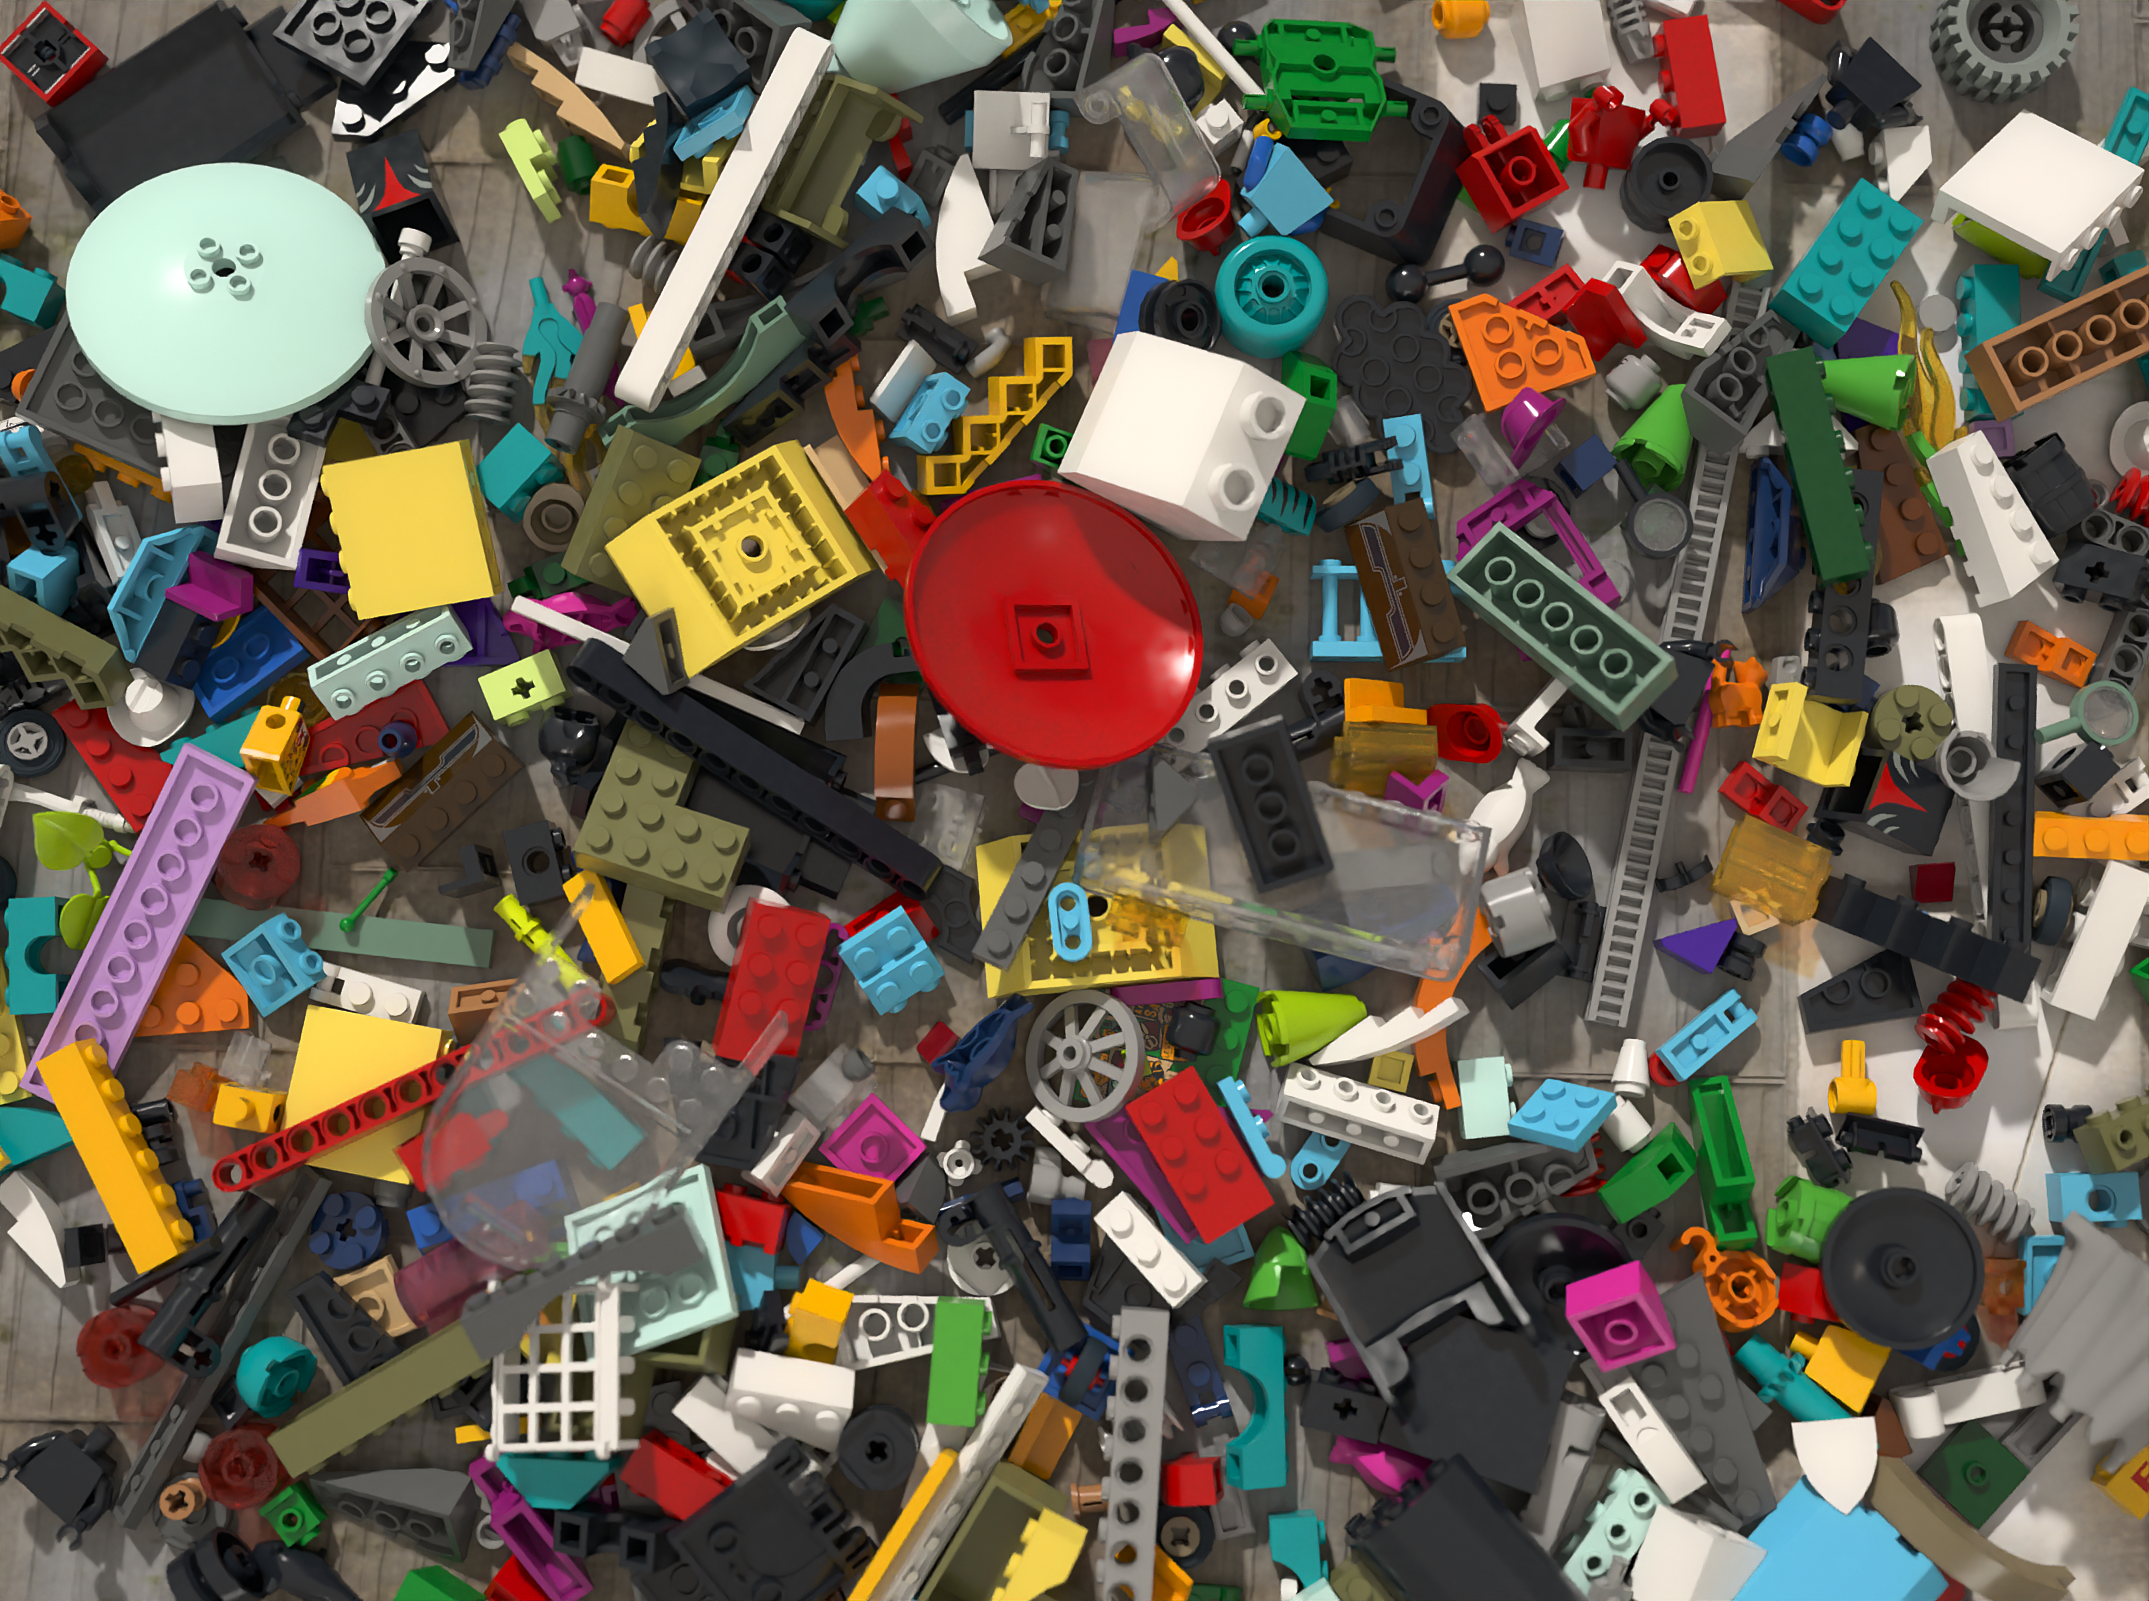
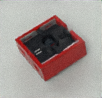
[0,0,110,107]

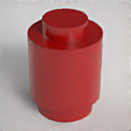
[599,0,652,48]

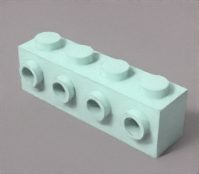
[307,604,473,721]
[1555,1464,1672,1597]

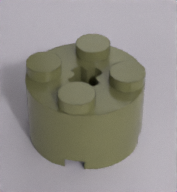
[1864,685,1953,763]

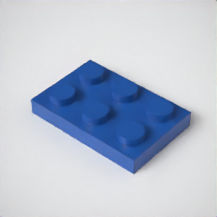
[193,604,311,724]

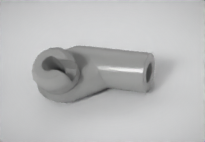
[966,327,1011,380]

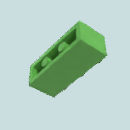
[927,1296,993,1427]

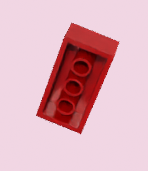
[711,897,831,1065]
[1124,1065,1275,1245]

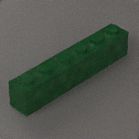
[1762,346,1875,588]

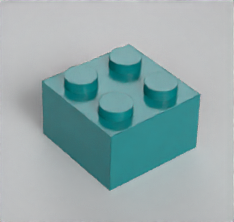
[476,423,567,525]

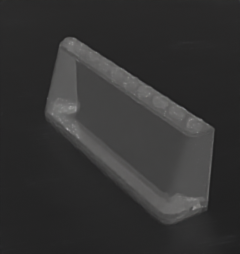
[1072,743,1492,982]

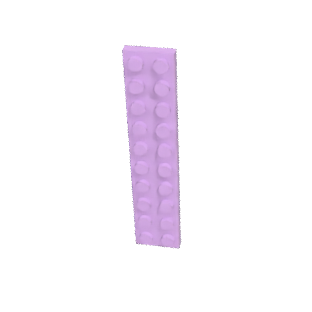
[19,743,260,1105]

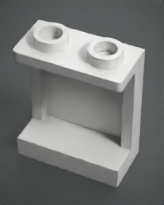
[1504,676,1583,757]

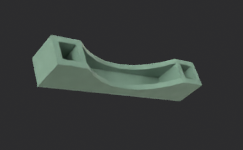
[596,295,808,449]

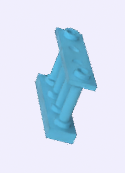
[1309,559,1466,663]

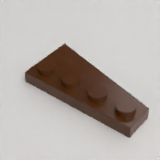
[1850,423,1950,586]

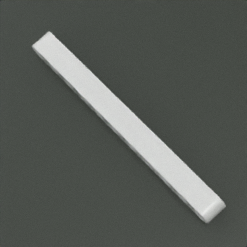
[614,27,835,413]
[1933,613,2039,1031]

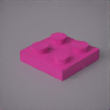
[818,1092,928,1181]

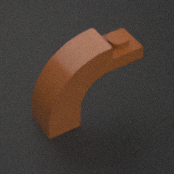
[874,683,919,822]

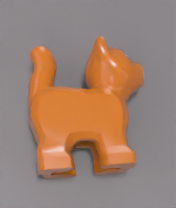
[1708,656,1768,729]

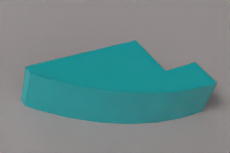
[0,1106,75,1176]

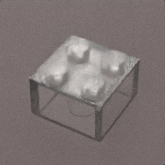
[787,1041,881,1133]

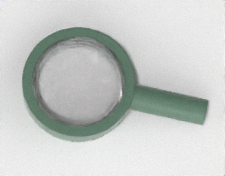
[2034,681,2139,748]

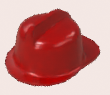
[1176,178,1235,257]
[1419,703,1508,764]
[1913,1035,1989,1115]

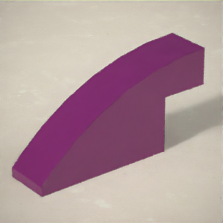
[469,1451,594,1601]

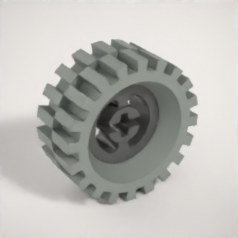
[1929,0,2080,104]

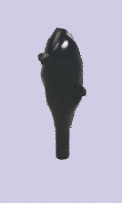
[250,1539,364,1601]

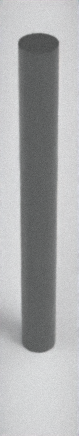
[1598,1429,1743,1533]

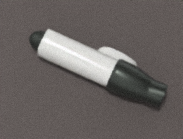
[1230,110,1265,176]

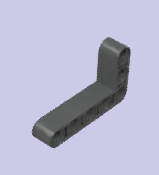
[2067,509,2149,717]

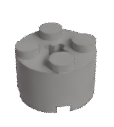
[1475,866,1556,958]

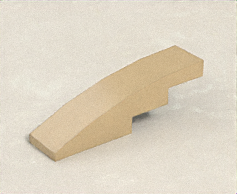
[506,42,630,162]

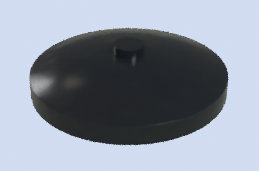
[1819,1187,1985,1350]
[1488,1212,1634,1363]

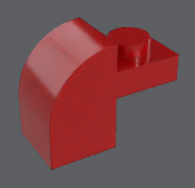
[1639,244,1727,315]
[1159,1451,1225,1506]

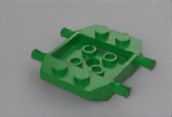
[1233,18,1408,142]

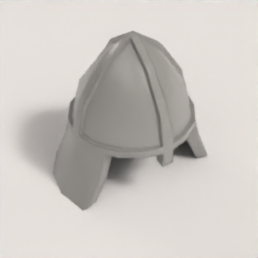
[1935,728,2021,802]

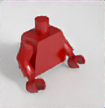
[1567,86,1679,190]

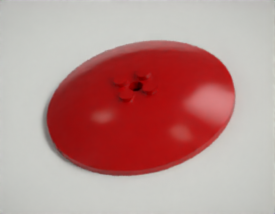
[903,480,1203,770]

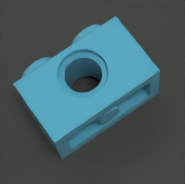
[2045,1170,2142,1228]

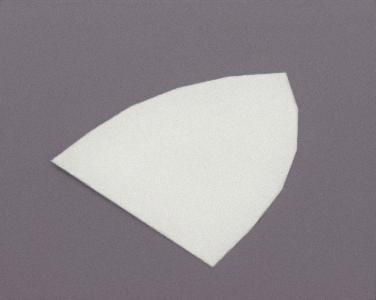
[1792,1417,1877,1515]

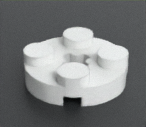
[947,1219,1024,1296]

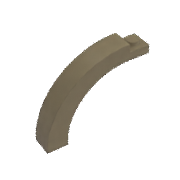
[1864,1456,2076,1601]

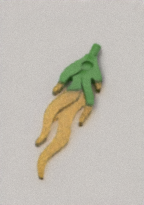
[1890,280,1968,557]

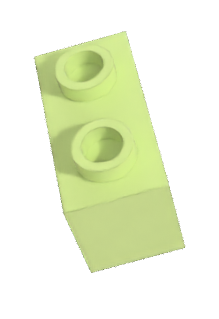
[478,649,573,727]

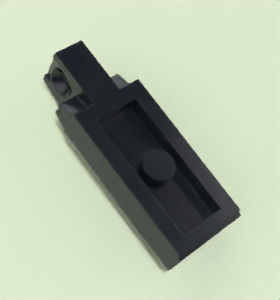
[928,688,987,776]

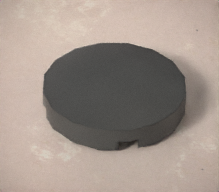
[152,1470,234,1551]

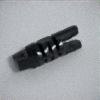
[1304,436,1404,485]
[0,675,69,721]

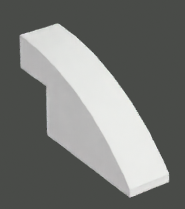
[936,153,1001,326]

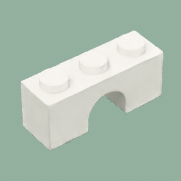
[1093,1192,1208,1308]

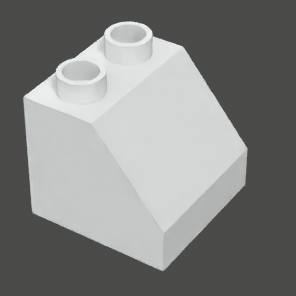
[1057,331,1306,541]

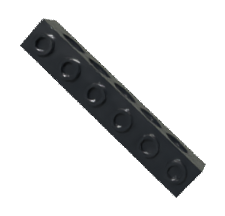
[1800,467,1884,706]

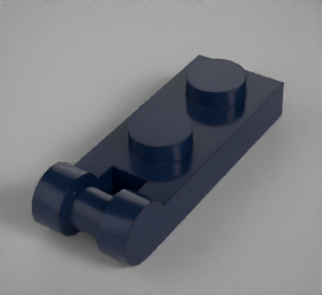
[1168,1314,1234,1428]

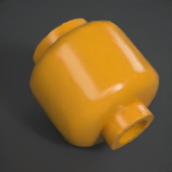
[1431,0,1490,40]

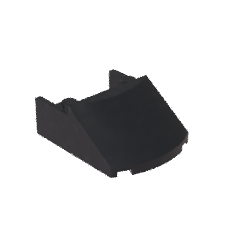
[1306,1182,1541,1427]

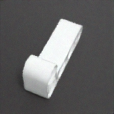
[1888,1360,2047,1438]

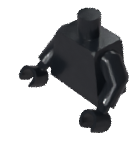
[1825,36,1924,132]
[1636,639,1738,753]
[0,1423,117,1552]

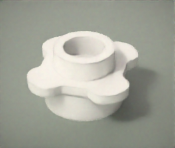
[937,1140,982,1186]

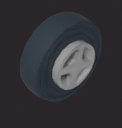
[0,709,67,778]

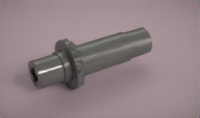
[544,302,631,454]

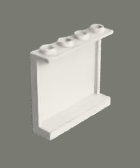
[1930,109,2145,282]

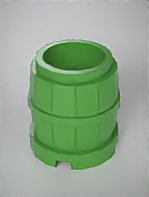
[1764,1175,1855,1265]

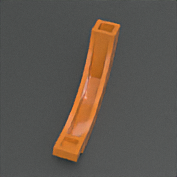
[1411,905,1493,1110]

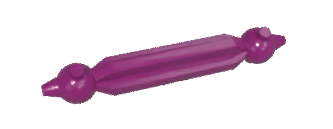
[562,268,624,408]

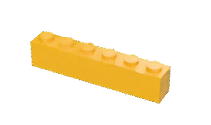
[35,1037,196,1274]

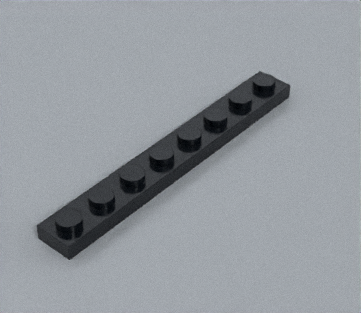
[1986,663,2038,955]

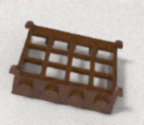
[233,460,390,661]

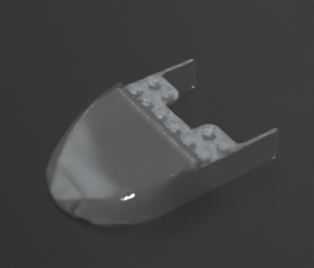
[422,881,788,1271]

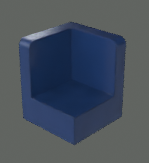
[1553,434,1618,499]

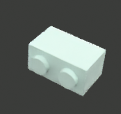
[1452,1056,1517,1139]

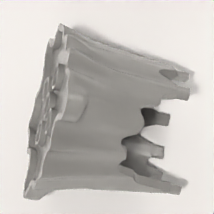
[1998,1210,2149,1474]

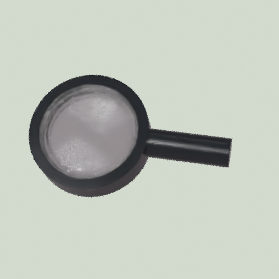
[1613,458,1693,560]

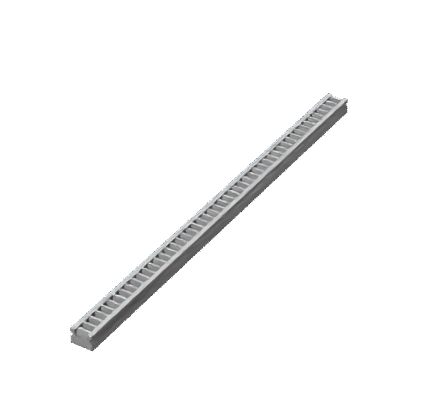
[1583,280,1770,1028]

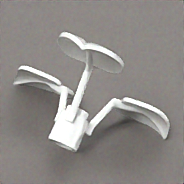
[923,728,1079,810]

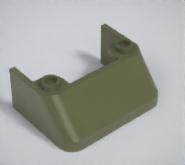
[760,73,924,251]

